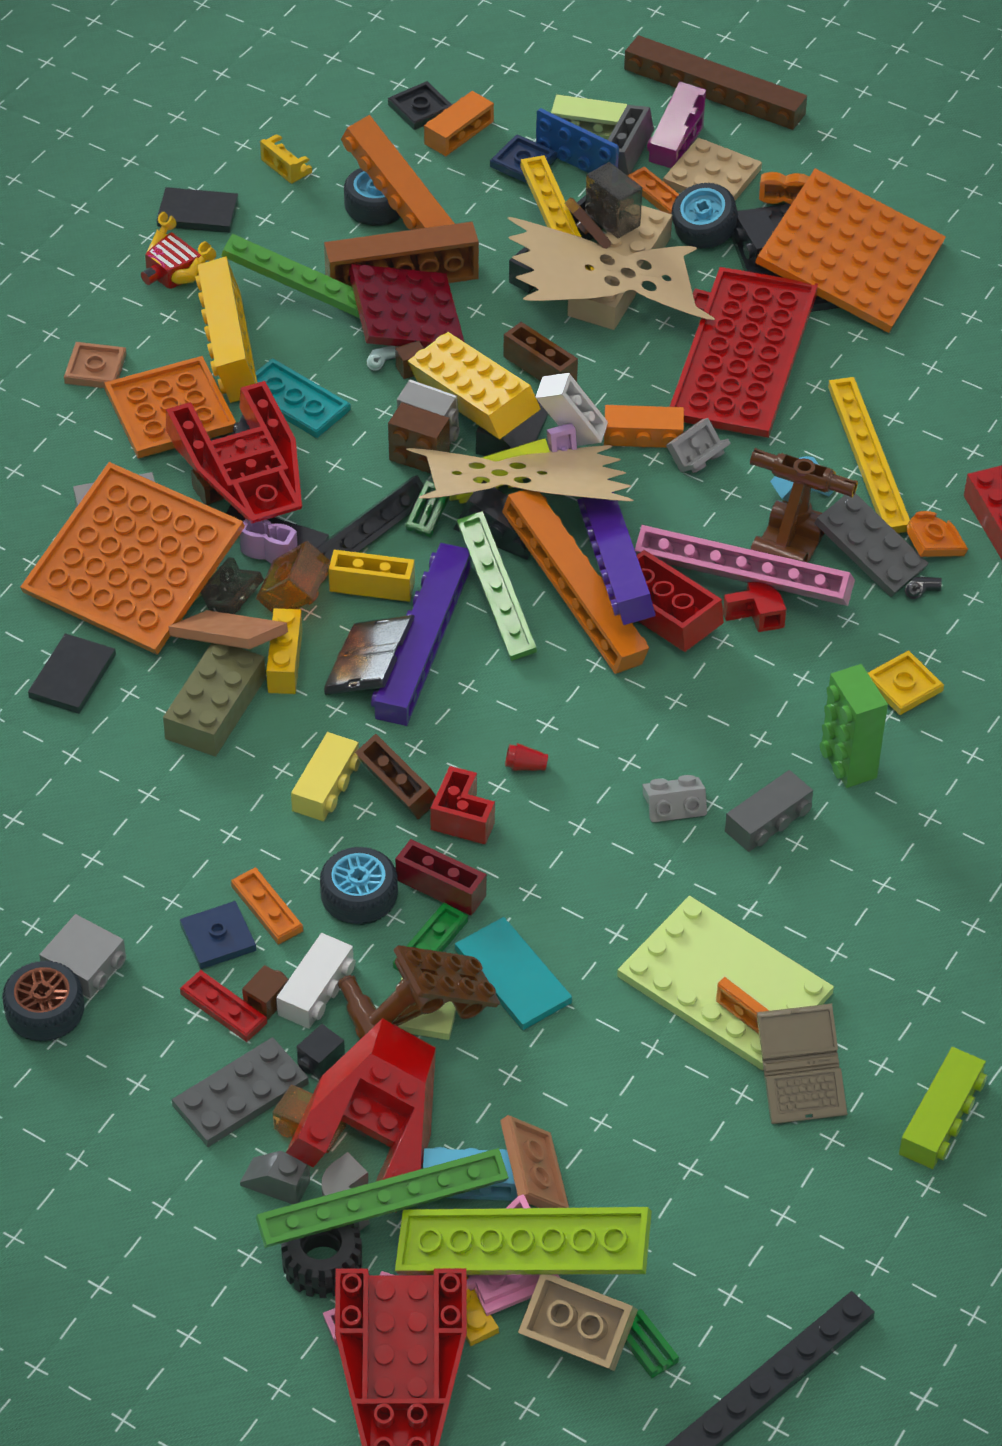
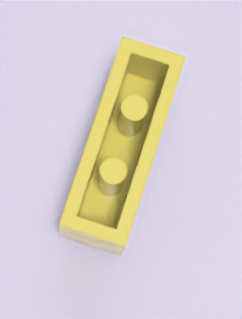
[291,732,361,822]

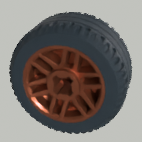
[2,960,84,1042]

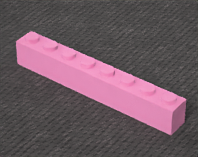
[635,525,855,606]

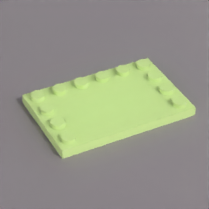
[617,895,834,1071]

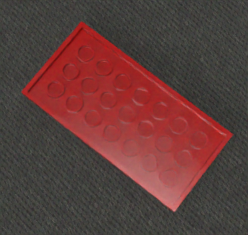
[669,267,818,438]

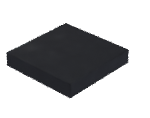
[388,81,452,130]

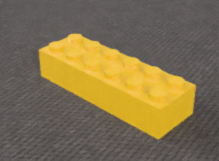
[195,256,258,403]
[408,332,541,439]

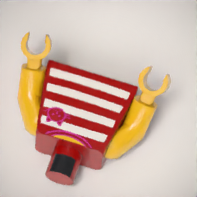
[141,212,216,289]

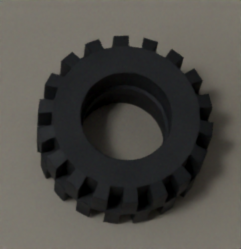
[281,1223,362,1298]

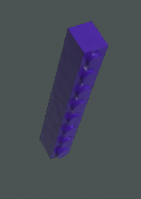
[577,479,656,625]
[371,542,472,726]

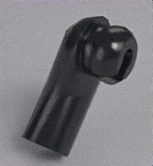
[905,577,942,599]

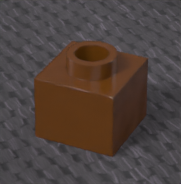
[395,341,424,379]

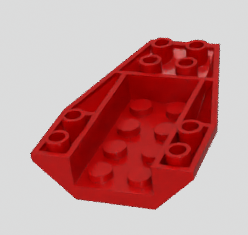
[335,1268,467,1446]

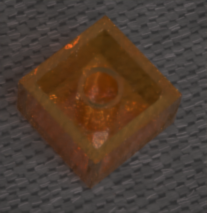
[256,541,331,613]

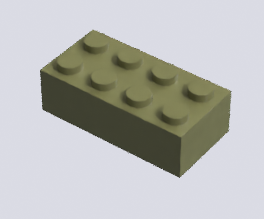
[163,643,266,757]

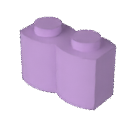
[240,519,298,567]

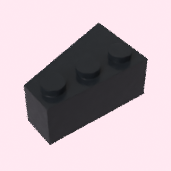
[453,480,531,560]

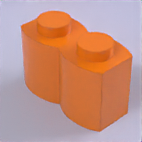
[759,172,809,204]

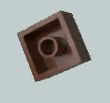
[388,402,450,474]

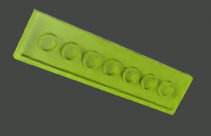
[395,1207,652,1275]

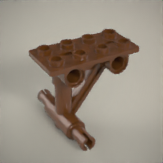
[750,448,858,563]
[337,945,500,1039]

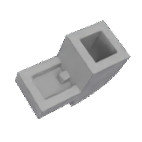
[322,1152,369,1231]

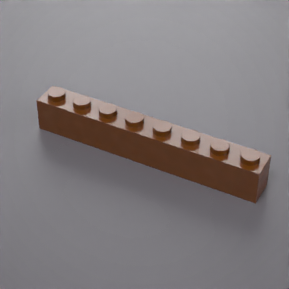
[624,35,808,130]

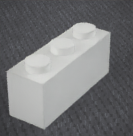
[536,373,608,446]
[276,933,356,1029]

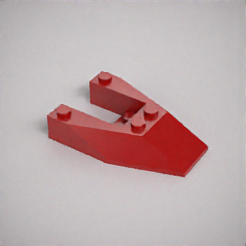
[166,381,302,524]
[286,1018,436,1213]

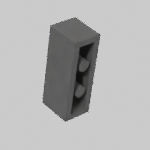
[608,105,654,175]
[725,770,813,852]

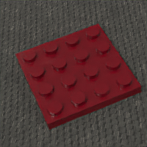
[349,264,465,348]

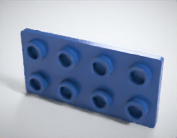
[536,108,619,185]

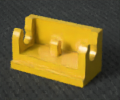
[260,135,312,184]

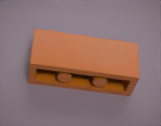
[424,91,494,157]
[604,405,684,448]

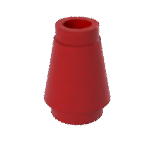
[505,743,548,771]

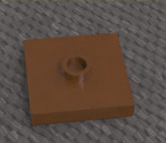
[564,197,612,249]

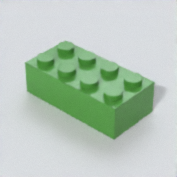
[820,664,888,788]

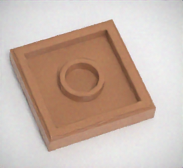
[64,342,127,388]

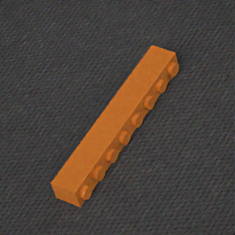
[502,489,649,674]

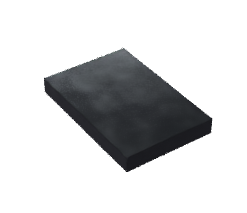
[157,187,238,233]
[28,633,116,714]

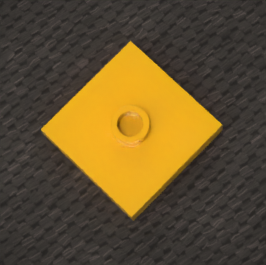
[868,650,944,715]

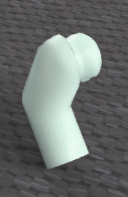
[367,346,397,371]

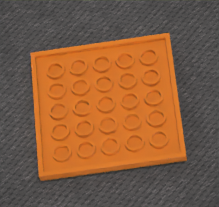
[755,168,946,333]
[20,462,245,655]

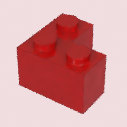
[430,766,495,845]

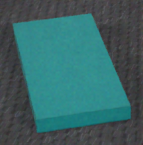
[256,358,351,438]
[455,917,572,1030]

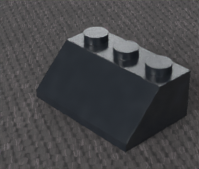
[476,395,549,456]

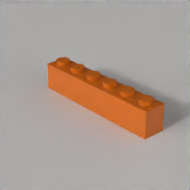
[341,115,455,230]

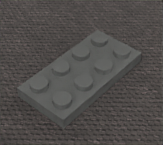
[814,493,929,597]
[172,1037,309,1147]

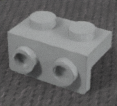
[666,418,731,473]
[642,775,707,822]

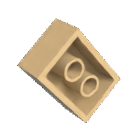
[518,1275,638,1371]

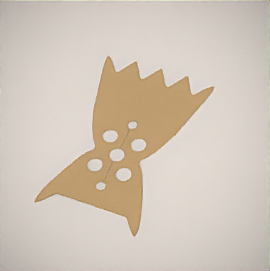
[508,217,715,320]
[407,445,634,501]

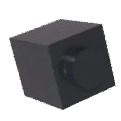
[297,1024,345,1080]

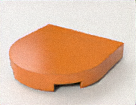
[907,511,968,557]

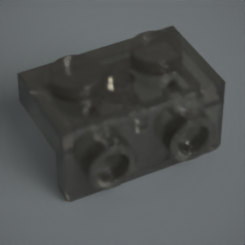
[200,557,264,614]

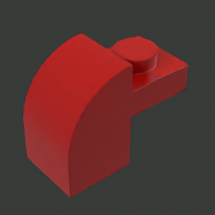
[723,582,787,632]

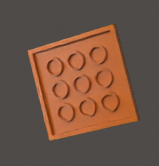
[104,356,236,458]

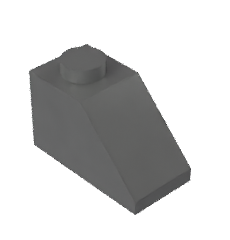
[240,1151,310,1204]

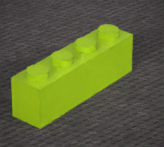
[899,1047,988,1169]

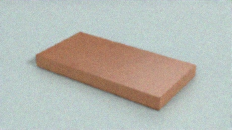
[169,610,288,649]

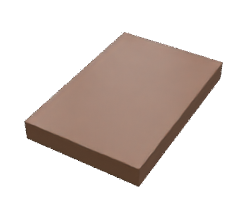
[500,1115,569,1208]

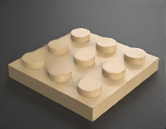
[663,138,762,201]

